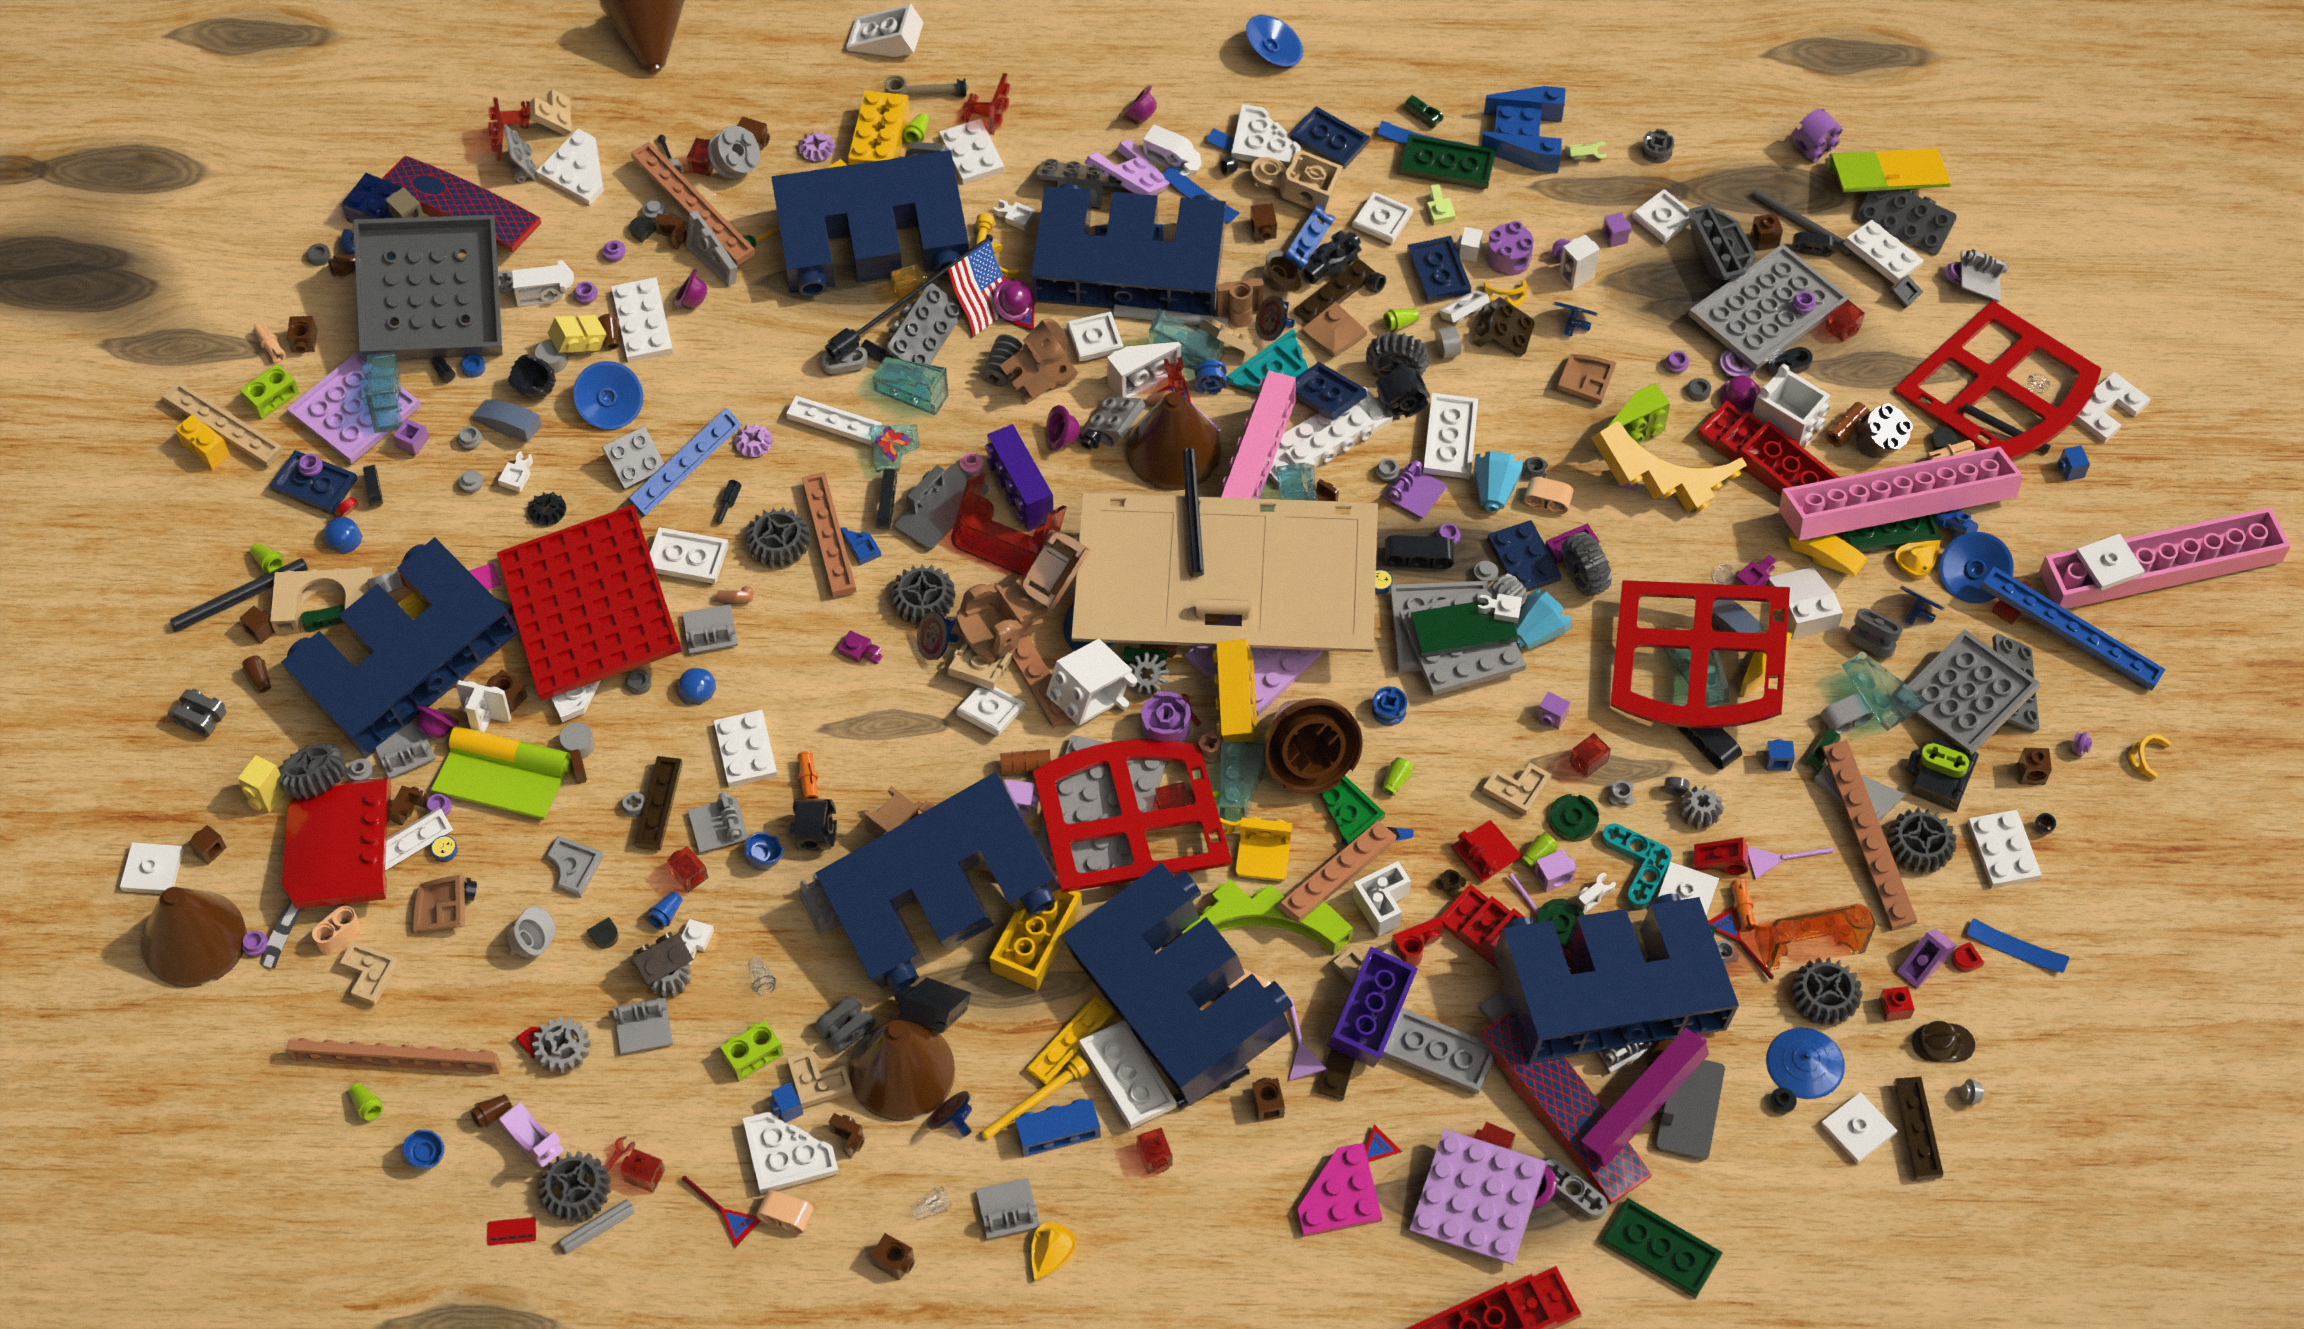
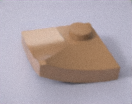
[1302,301,1367,356]
[1557,354,1616,405]
[413,875,465,933]

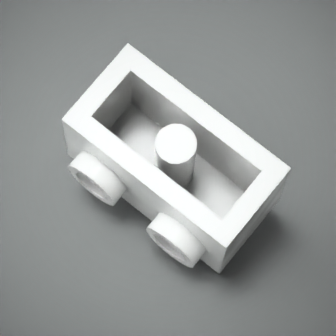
[1559,234,1599,290]

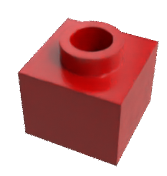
[1879,986,1915,1022]

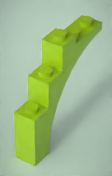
[1181,879,1353,955]

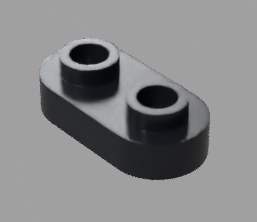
[1767,347,1813,376]

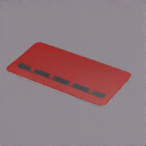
[487,1217,536,1246]

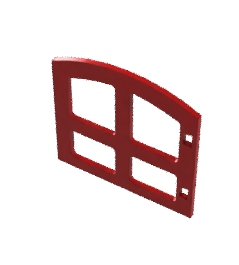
[1894,301,2102,460]
[1611,580,1790,728]
[1033,739,1232,893]

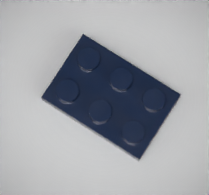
[1290,106,1370,169]
[1407,236,1472,303]
[1295,362,1367,420]
[270,450,358,515]
[1487,520,1562,592]

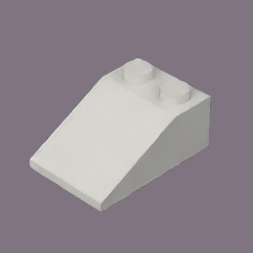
[846,4,923,57]
[1107,342,1181,398]
[1768,567,1843,639]

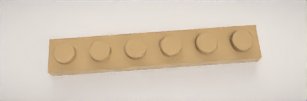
[162,381,284,467]

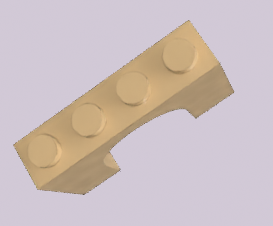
[270,567,375,634]

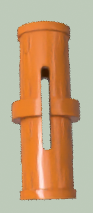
[797,751,819,799]
[1730,879,1757,932]

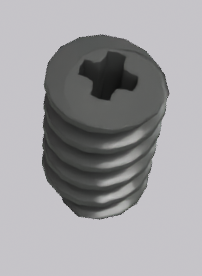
[982,334,1023,387]

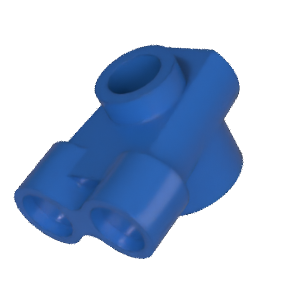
[1935,509,1978,539]

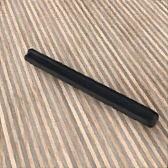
[1182,448,1204,577]
[170,558,308,631]

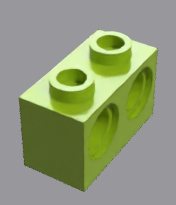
[240,364,299,419]
[720,1020,784,1081]

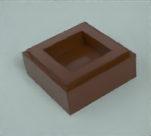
[570,749,587,784]

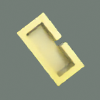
[548,315,607,353]
[238,755,285,813]

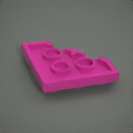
[1297,1142,1382,1237]

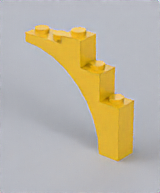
[1591,421,1747,513]

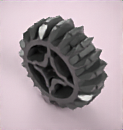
[1366,332,1429,377]
[745,507,810,568]
[1561,532,1612,597]
[890,564,956,625]
[279,743,347,800]
[1887,807,1957,874]
[1791,957,1863,1026]
[538,1150,611,1223]

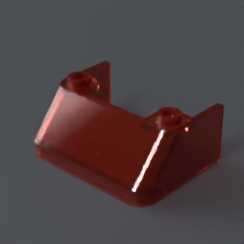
[951,472,1067,576]

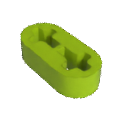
[1921,743,1969,778]

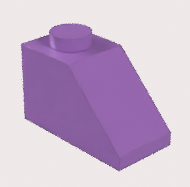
[1897,929,1956,988]

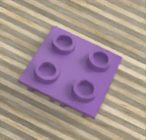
[1382,460,1448,519]

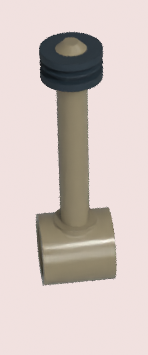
[884,75,968,97]

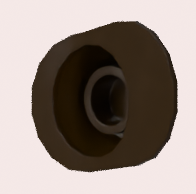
[1263,250,1301,291]
[1912,1020,1975,1062]

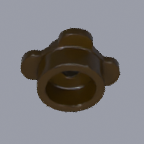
[1436,869,1466,897]

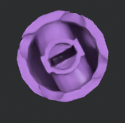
[1791,108,1843,162]
[1486,221,1534,276]
[1141,691,1191,742]

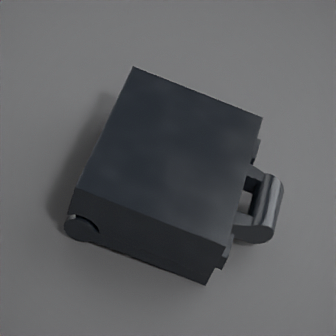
[1905,737,1979,812]
[894,977,971,1033]

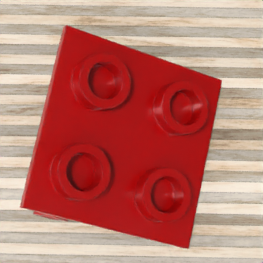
[1451,820,1522,883]

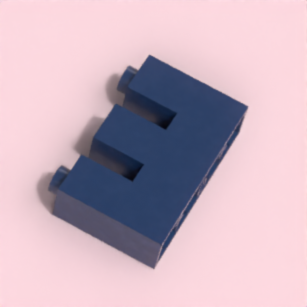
[771,150,969,296]
[1031,183,1226,316]
[281,537,519,758]
[815,771,1062,992]
[1061,862,1293,1106]
[1493,893,1739,1064]

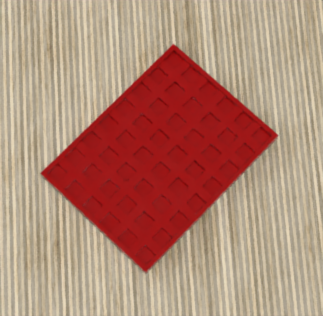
[497,505,682,701]

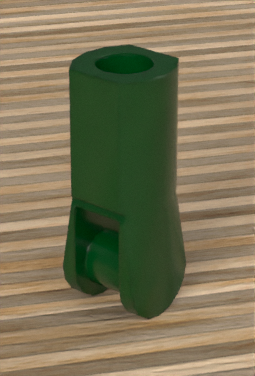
[1404,95,1444,128]
[300,604,345,632]
[1123,646,1169,671]
[1805,729,1841,772]

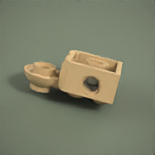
[1251,150,1343,212]

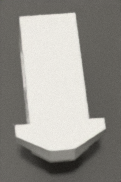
[1143,124,1202,178]
[512,260,574,307]

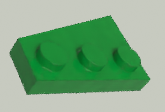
[1320,776,1385,846]

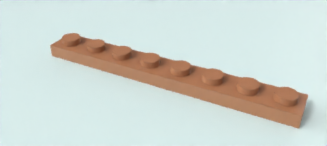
[631,142,756,266]
[1823,740,1917,931]
[286,1038,501,1074]

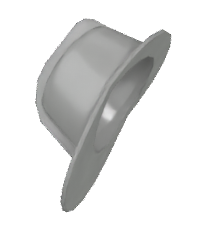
[507,906,555,957]

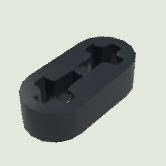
[1792,232,1836,257]
[363,464,384,506]

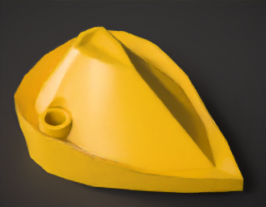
[1895,540,1940,580]
[1032,1222,1077,1281]

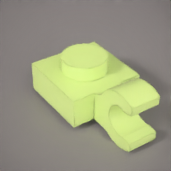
[1565,141,1607,160]
[1427,184,1456,225]

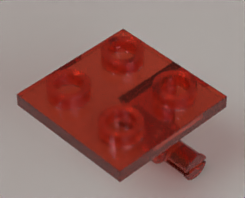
[960,73,1010,135]
[488,97,530,161]

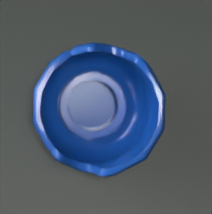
[322,517,363,554]
[677,668,716,705]
[743,832,784,869]
[402,1130,444,1170]

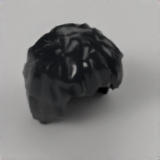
[508,354,556,400]

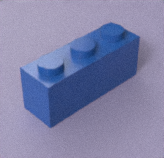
[1015,1099,1101,1157]

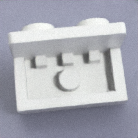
[456,680,511,732]

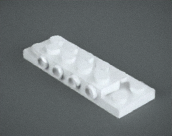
[1268,386,1393,489]

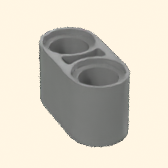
[1820,693,1873,735]

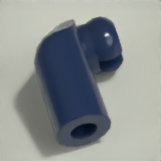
[338,229,355,255]

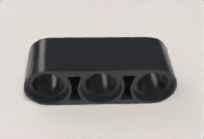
[1384,535,1454,569]
[1677,727,1742,770]

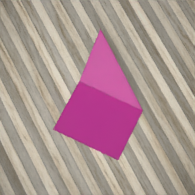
[469,563,502,590]

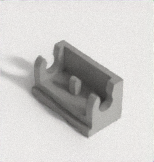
[799,874,842,935]

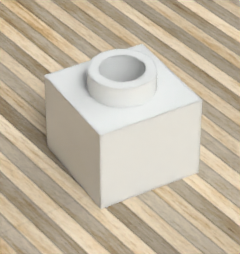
[1456,227,1483,262]

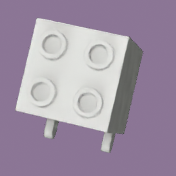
[1752,364,1830,447]
[1046,639,1137,726]

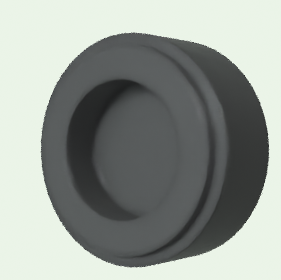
[307,243,331,266]
[1687,378,1711,402]
[626,669,652,695]
[1664,777,1690,796]

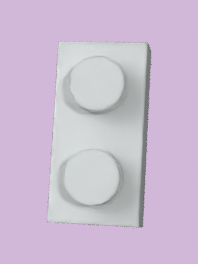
[1439,290,1490,323]

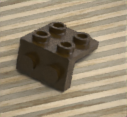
[1473,297,1535,356]
[630,932,693,985]

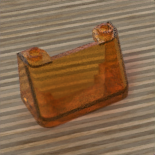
[1754,904,1876,971]

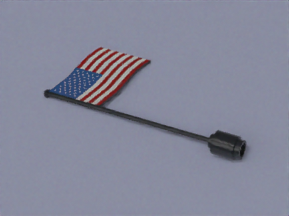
[825,234,1005,361]

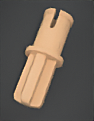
[253,322,286,363]
[1926,440,1975,461]

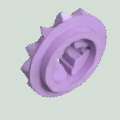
[799,131,834,161]
[1719,349,1755,377]
[734,423,772,457]

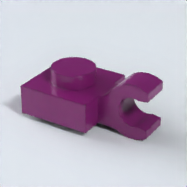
[1735,555,1776,586]
[837,630,883,664]

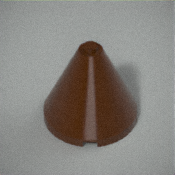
[599,0,685,73]
[1127,392,1221,491]
[1263,698,1363,795]
[141,887,247,987]
[849,1020,955,1121]

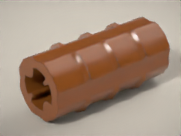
[1825,402,1870,447]
[1000,749,1051,776]

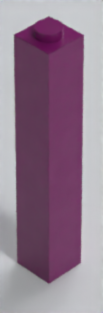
[1581,1028,1709,1168]

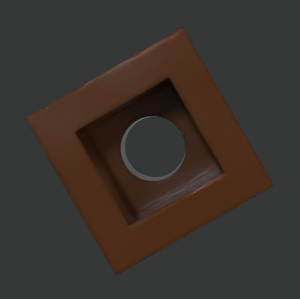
[239,606,275,644]
[189,825,227,865]

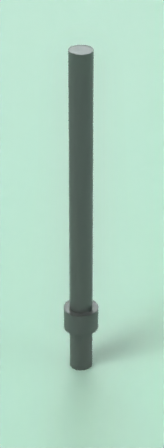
[1752,189,1866,263]

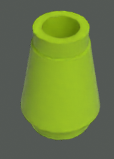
[903,113,929,143]
[1383,308,1419,332]
[250,543,284,573]
[1382,757,1413,796]
[1521,832,1558,869]
[349,1083,383,1121]

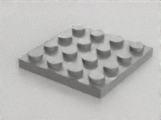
[1390,581,1488,672]
[1399,587,1526,696]
[1896,629,2040,755]

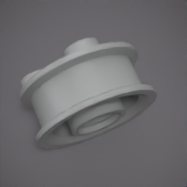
[708,126,760,179]

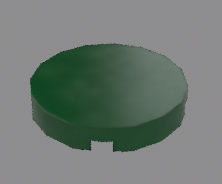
[1548,794,1599,842]
[1535,899,1585,949]

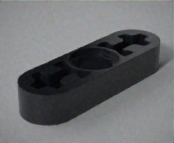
[877,468,897,529]

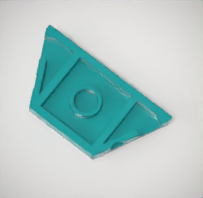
[1227,329,1308,393]

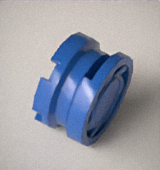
[1194,360,1227,394]
[1372,686,1407,726]

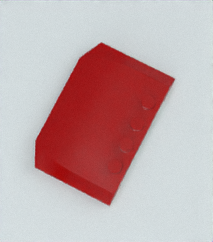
[282,777,391,909]

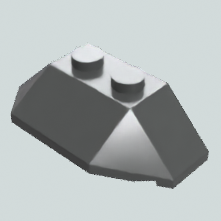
[1688,204,1756,280]

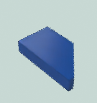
[840,527,881,565]

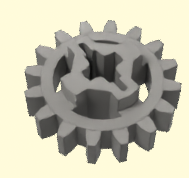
[532,1016,591,1074]

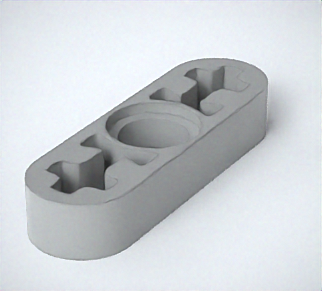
[1546,1159,1607,1220]

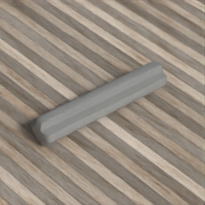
[559,1200,634,1253]

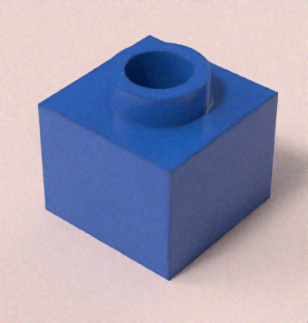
[2058,445,2090,481]
[1764,739,1795,771]
[769,1082,804,1123]

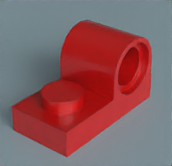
[1694,837,1748,875]
[1391,917,1443,967]

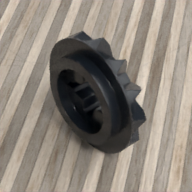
[528,491,566,526]

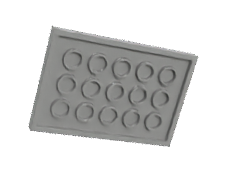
[1688,244,1850,371]
[1037,735,1167,889]

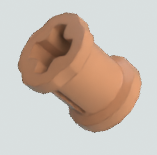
[1199,732,1221,763]

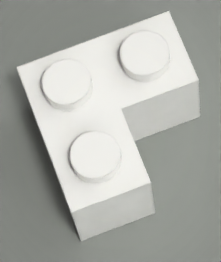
[1352,861,1411,937]

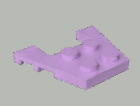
[1084,139,1170,195]

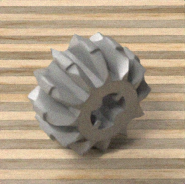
[1490,573,1529,612]
[1128,653,1169,695]
[1680,785,1724,829]
[649,965,691,998]

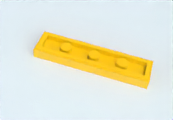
[1026,996,1114,1086]

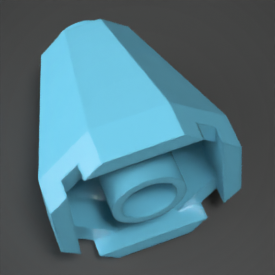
[1474,451,1523,512]
[1514,588,1572,650]

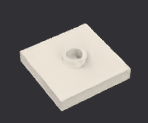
[1632,189,1690,244]
[1352,191,1413,244]
[1067,312,1124,362]
[2076,534,2145,591]
[956,686,1025,737]
[120,843,184,894]
[1658,862,1719,916]
[1821,1092,1897,1164]

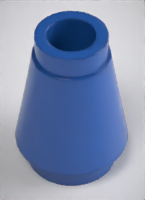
[647,891,683,929]

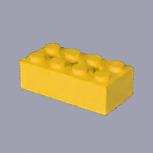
[848,91,910,165]
[1213,639,1259,751]
[990,889,1082,991]

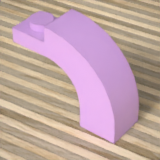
[496,1102,563,1167]

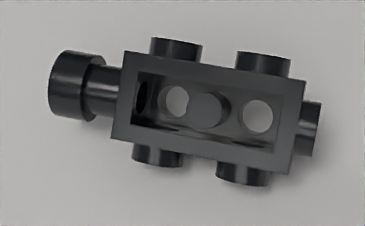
[1302,230,1362,284]

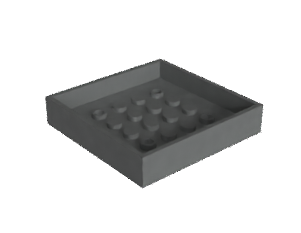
[353,215,503,361]

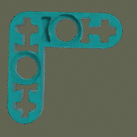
[1602,823,1672,910]

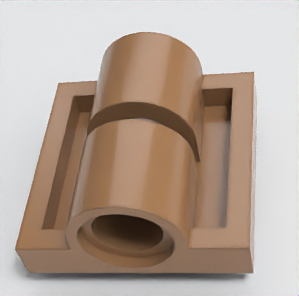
[1216,278,1264,327]

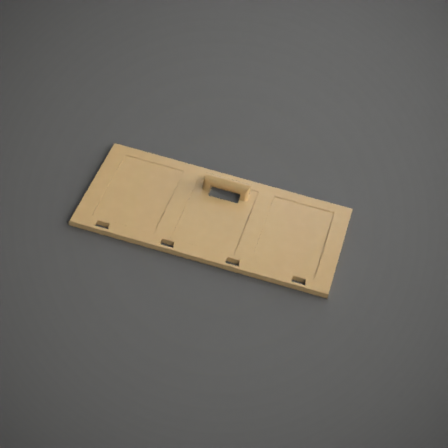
[1072,493,1378,652]

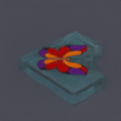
[870,424,920,472]

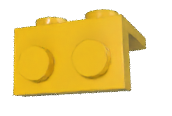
[1236,817,1292,881]

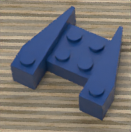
[1481,86,1566,173]

